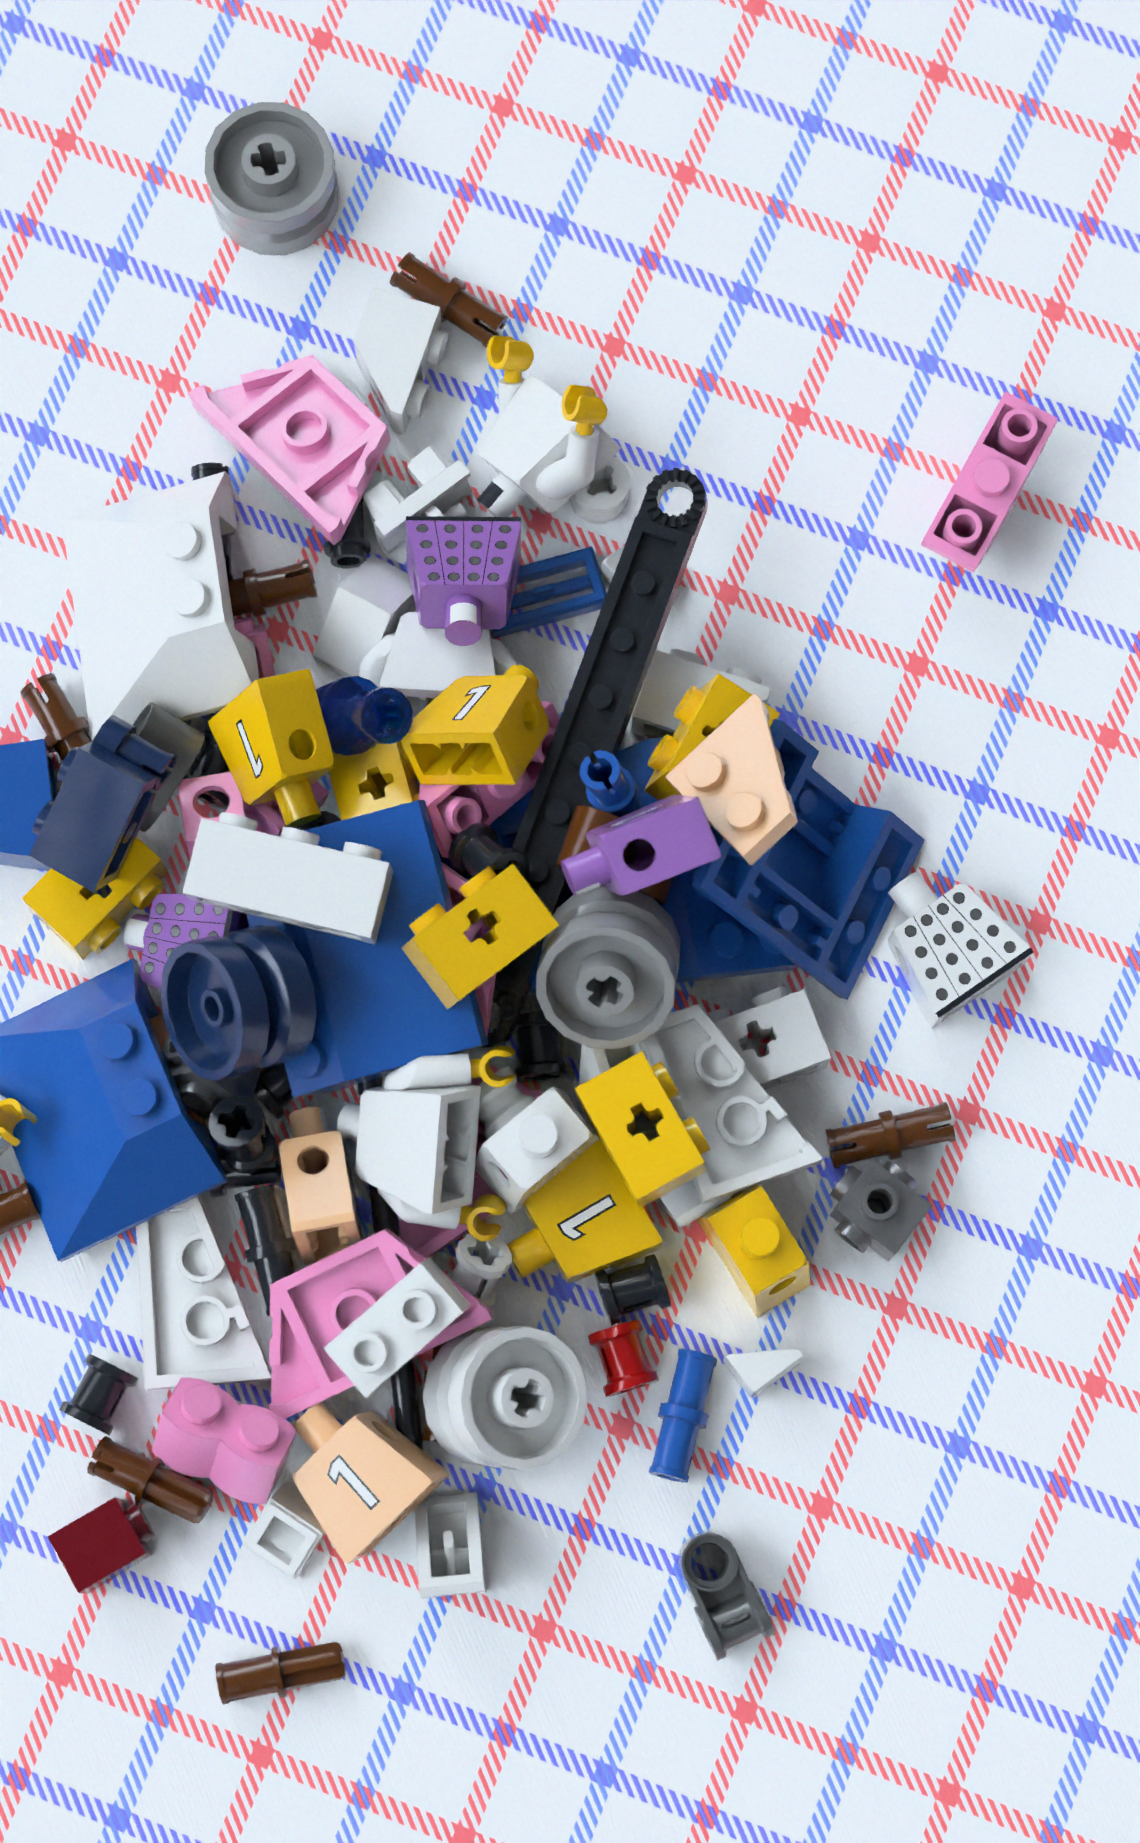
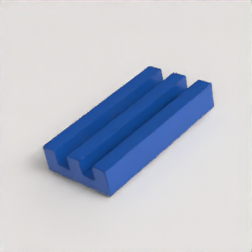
[491,546,607,639]

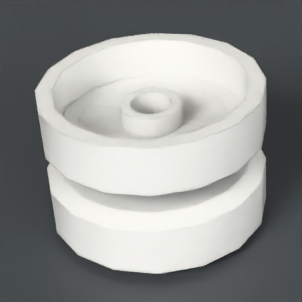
[423,1326,588,1470]

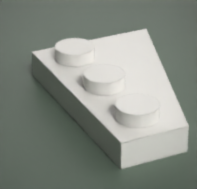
[642,1004,823,1205]
[136,1196,271,1391]

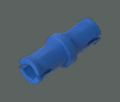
[579,751,643,817]
[649,1349,717,1483]

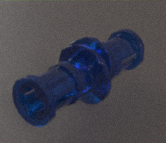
[316,676,413,756]

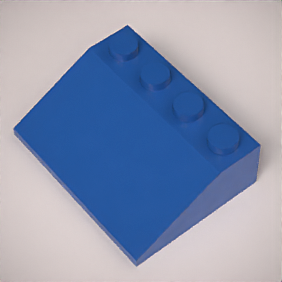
[246,800,488,1097]

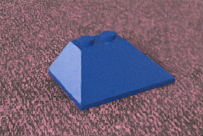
[691,719,925,1000]
[0,958,228,1262]

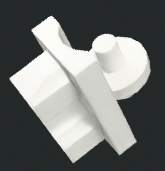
[363,446,472,555]

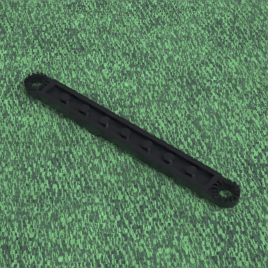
[475,468,708,1050]

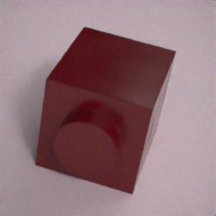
[47,1497,155,1594]

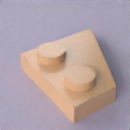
[665,693,798,866]

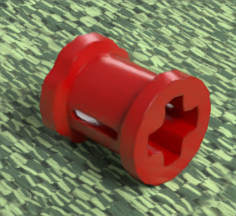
[587,1320,659,1397]

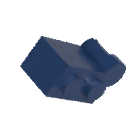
[29,715,177,892]

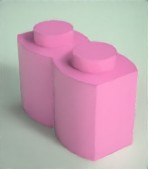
[152,1378,296,1504]

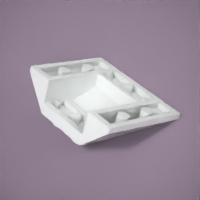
[62,472,259,741]

